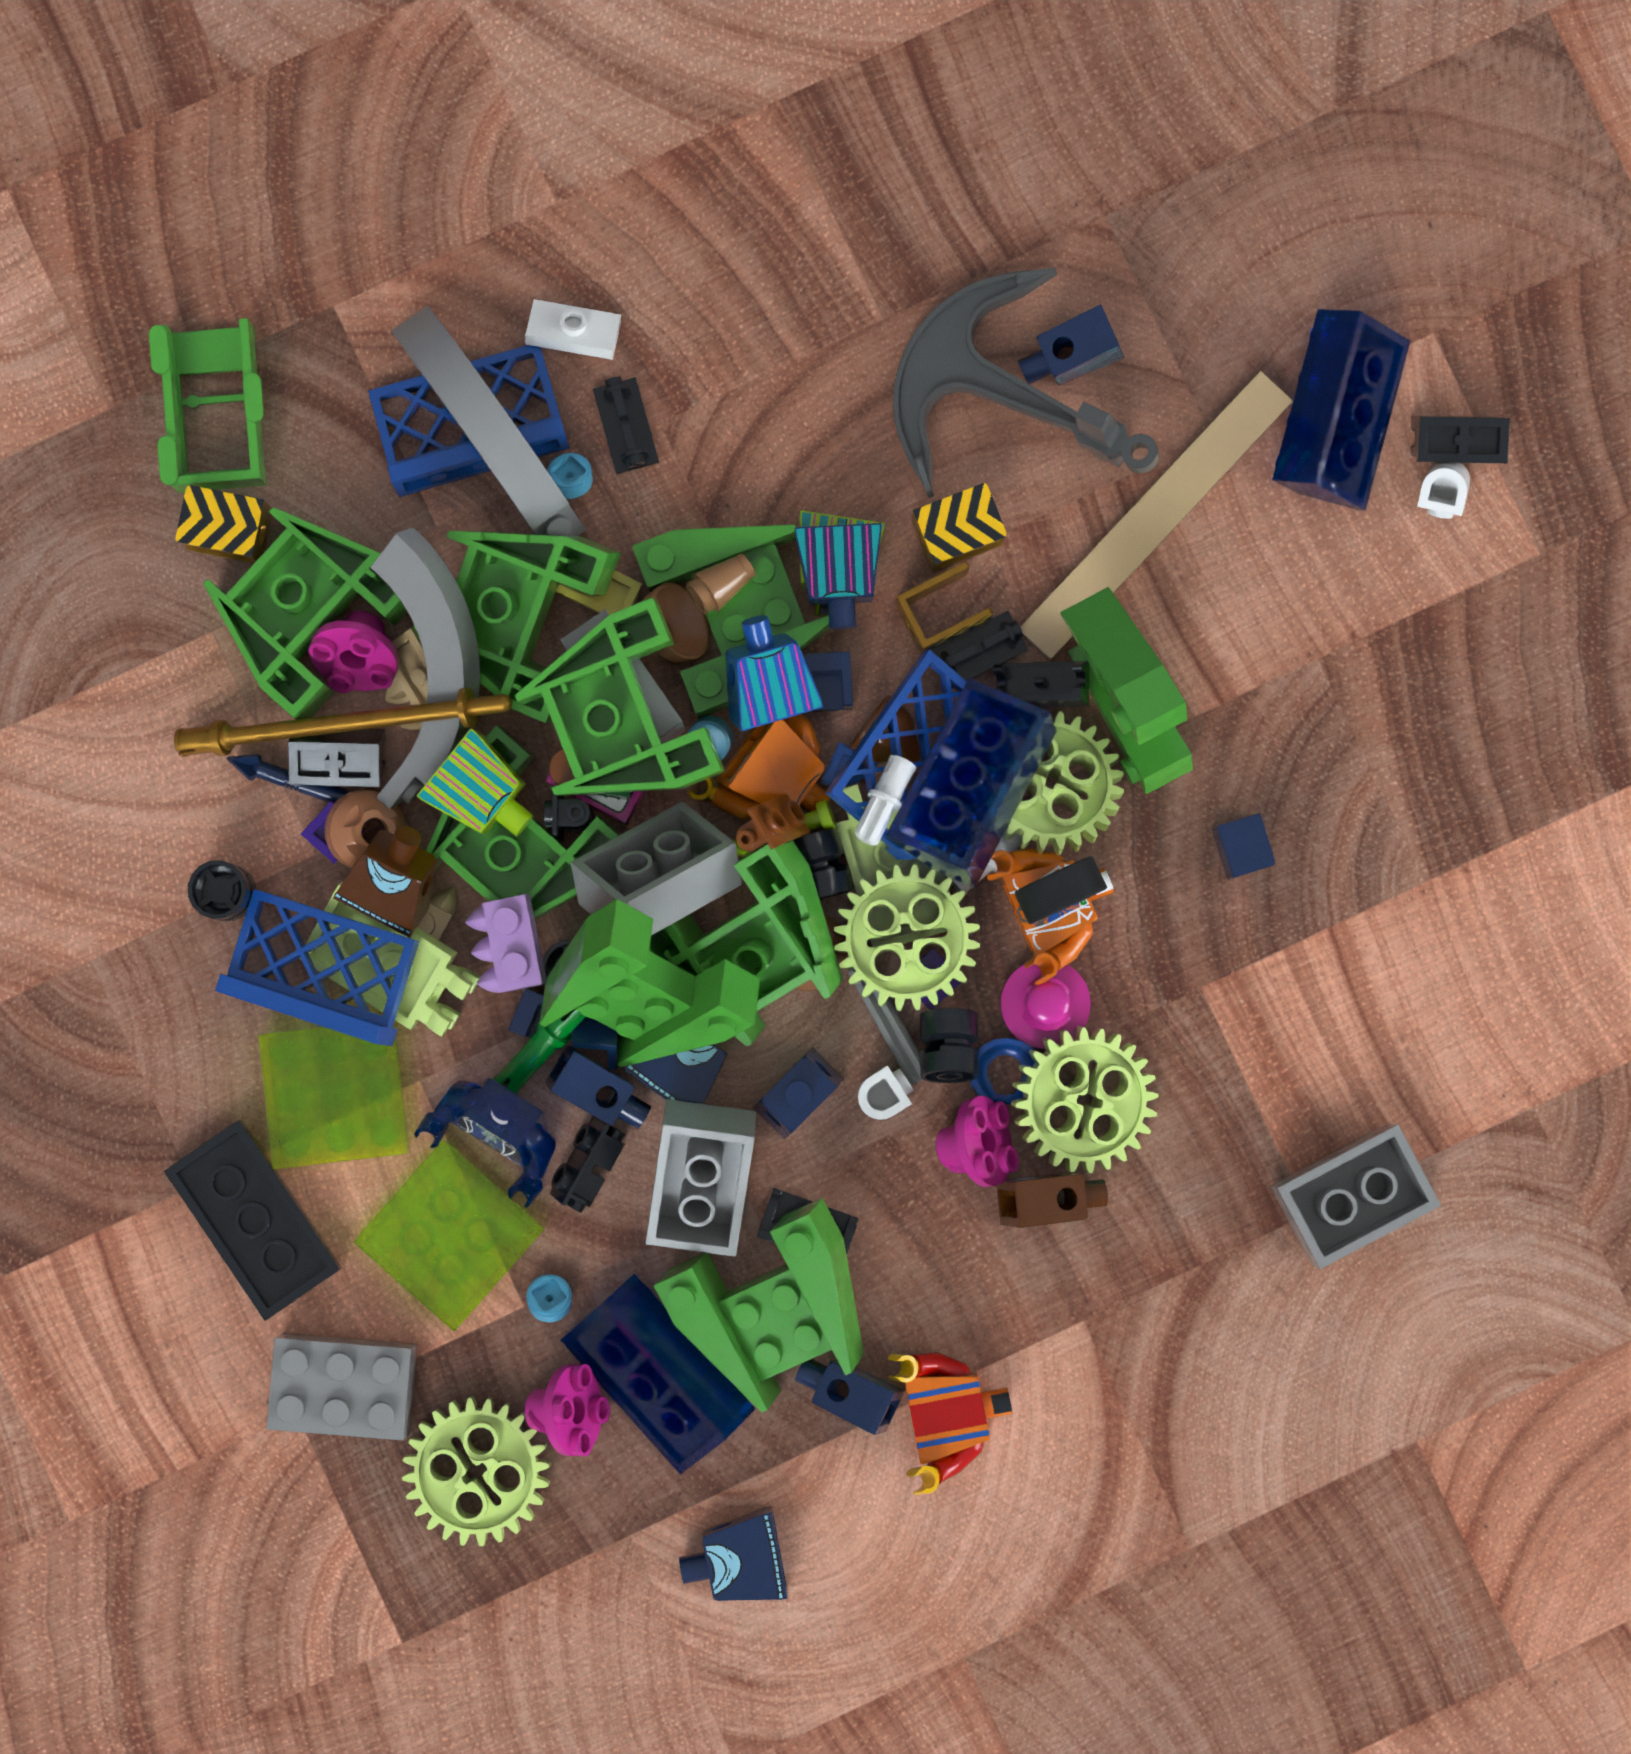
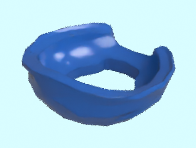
[970,1037,1035,1104]

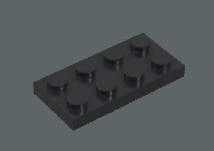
[164,1120,342,1321]

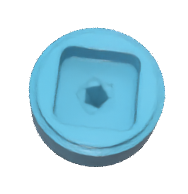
[547,453,593,499]
[688,716,734,760]
[526,1274,572,1323]

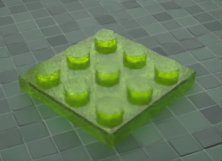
[258,1021,410,1170]
[353,1140,545,1332]

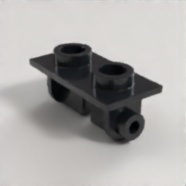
[593,376,659,475]
[930,611,1028,689]
[544,791,595,841]
[549,1116,626,1213]

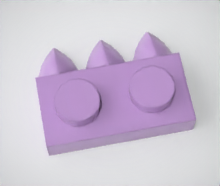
[465,894,546,993]

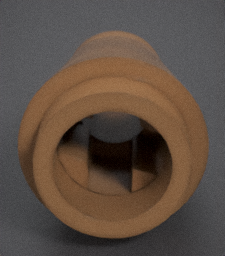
[686,553,756,614]

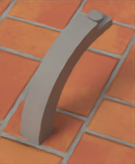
[392,306,586,536]
[370,527,480,809]

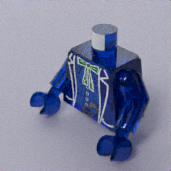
[414,1077,556,1208]

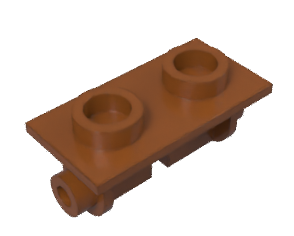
[736,794,810,852]

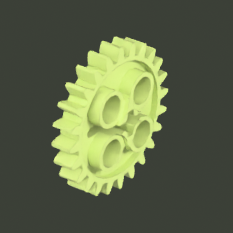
[977,710,1124,855]
[834,864,980,1011]
[1011,1026,1159,1174]
[402,1396,551,1546]

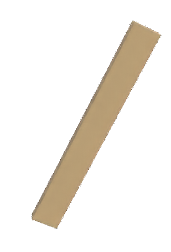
[1020,371,1293,661]

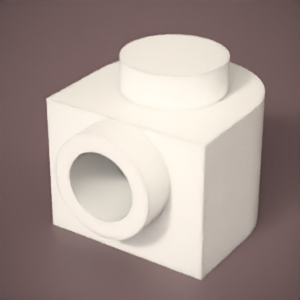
[1417,462,1470,518]
[858,1066,914,1120]

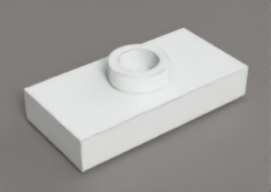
[525,299,621,360]

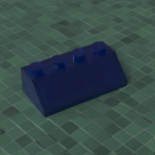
[1272,309,1411,511]
[886,678,1057,888]
[560,1273,756,1475]

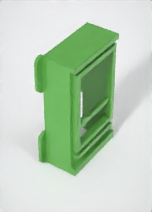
[149,318,267,493]

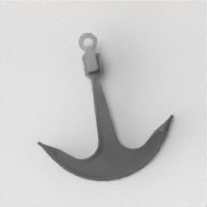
[893,268,1159,498]

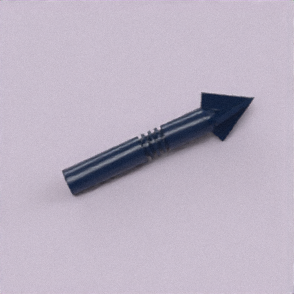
[226,754,351,802]

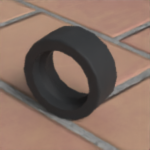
[1015,856,1107,924]

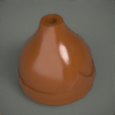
[849,695,921,764]

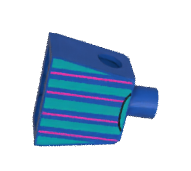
[725,615,823,731]

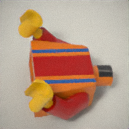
[888,1352,1012,1495]

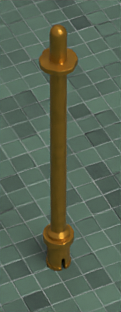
[174,687,512,757]

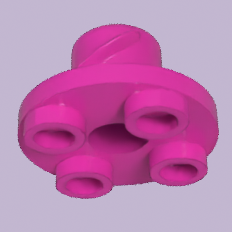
[308,611,399,693]
[1000,965,1091,1049]
[936,1096,1019,1187]
[525,1364,610,1456]

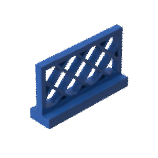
[368,345,570,497]
[825,649,1014,860]
[215,889,420,1046]

